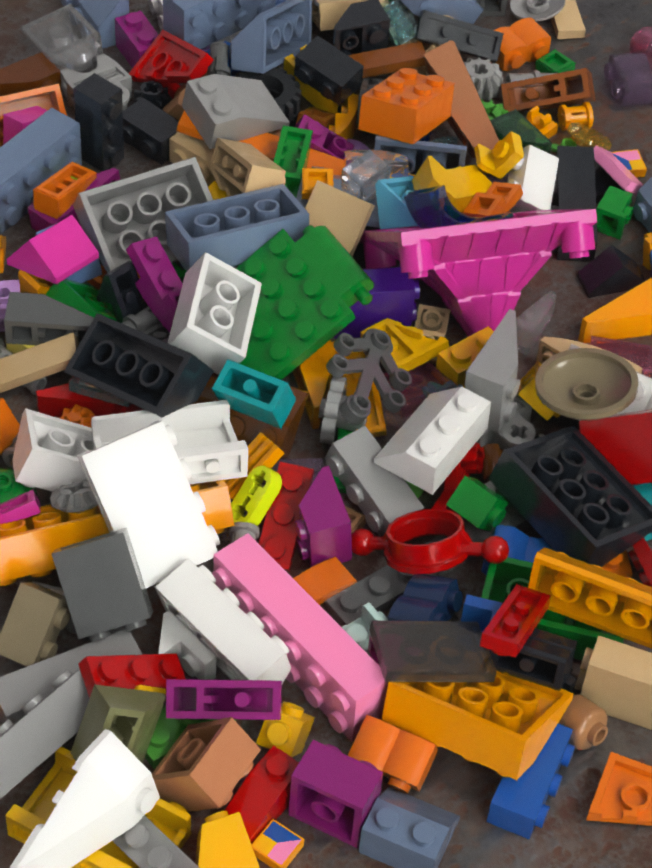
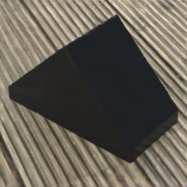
[577,245,646,298]

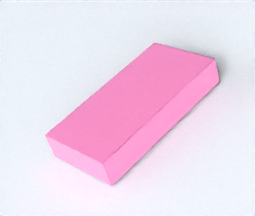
[594,145,643,196]

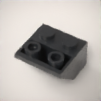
[333,0,390,55]

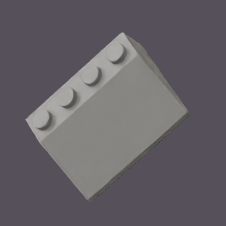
[73,157,213,273]

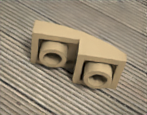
[414,304,451,364]

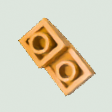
[329,94,359,140]

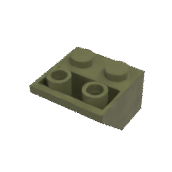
[71,684,166,763]

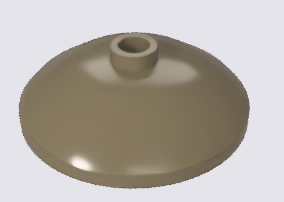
[535,348,638,420]

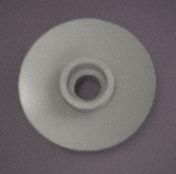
[510,0,565,22]

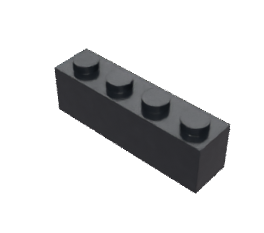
[551,146,597,261]

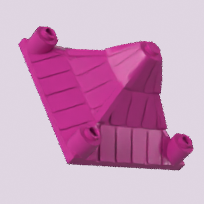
[360,209,597,337]

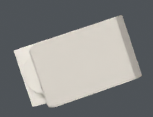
[158,610,216,680]

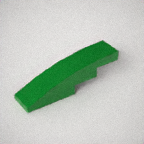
[273,125,313,198]

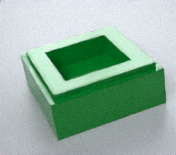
[535,49,576,73]

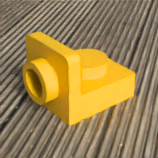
[474,131,524,179]

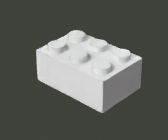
[168,252,262,375]

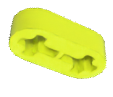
[231,465,282,526]

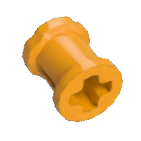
[557,102,594,131]

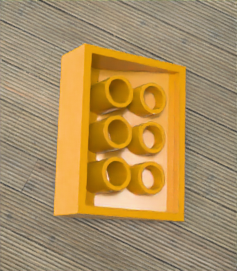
[382,638,574,780]

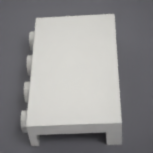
[91,400,248,485]
[77,421,220,588]

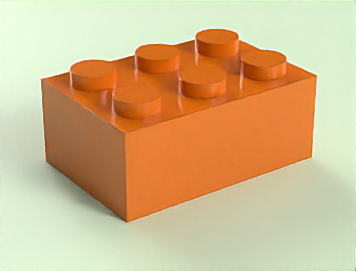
[358,68,455,145]

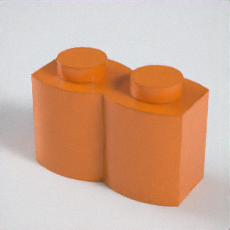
[494,18,551,71]
[348,715,438,794]

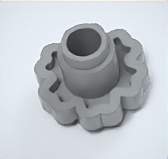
[318,376,367,445]

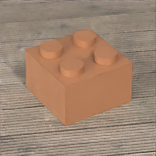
[152,717,261,812]

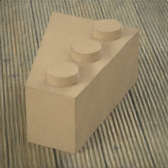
[210,138,286,197]

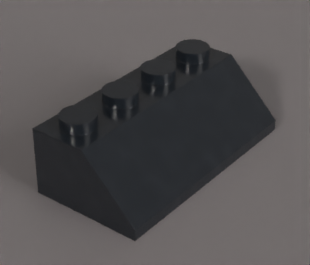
[64,313,214,418]

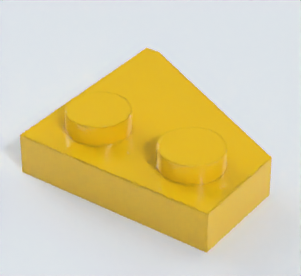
[360,318,449,371]

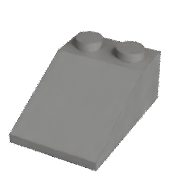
[182,74,290,149]
[465,309,520,433]

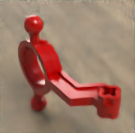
[351,443,509,574]

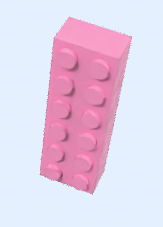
[212,533,391,742]

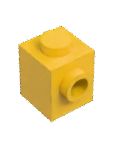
[256,702,315,757]

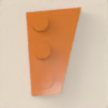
[586,752,652,826]

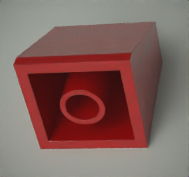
[579,409,652,485]

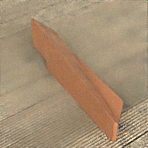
[423,40,499,159]

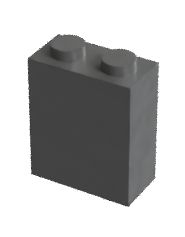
[52,527,153,641]

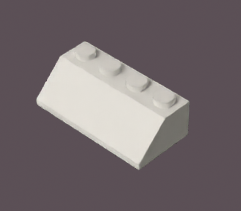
[155,558,291,684]

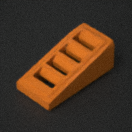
[33,162,97,219]

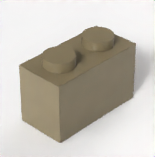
[0,582,71,667]

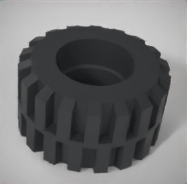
[235,67,301,134]

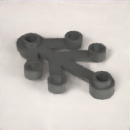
[326,329,412,425]

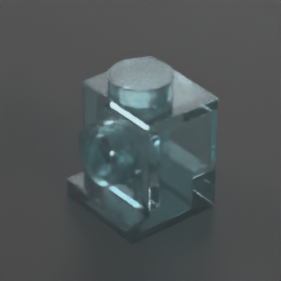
[383,0,418,46]

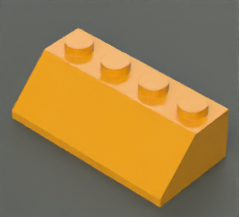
[528,547,652,649]

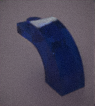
[404,185,513,228]

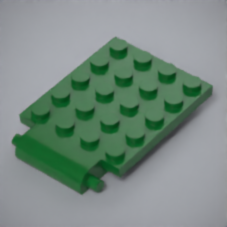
[235,225,374,380]

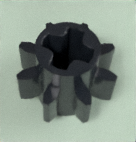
[134,80,170,110]

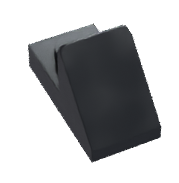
[96,261,148,323]

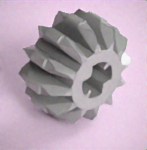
[464,56,503,102]

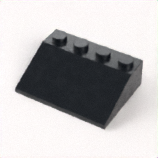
[488,426,652,567]

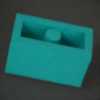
[212,359,296,429]

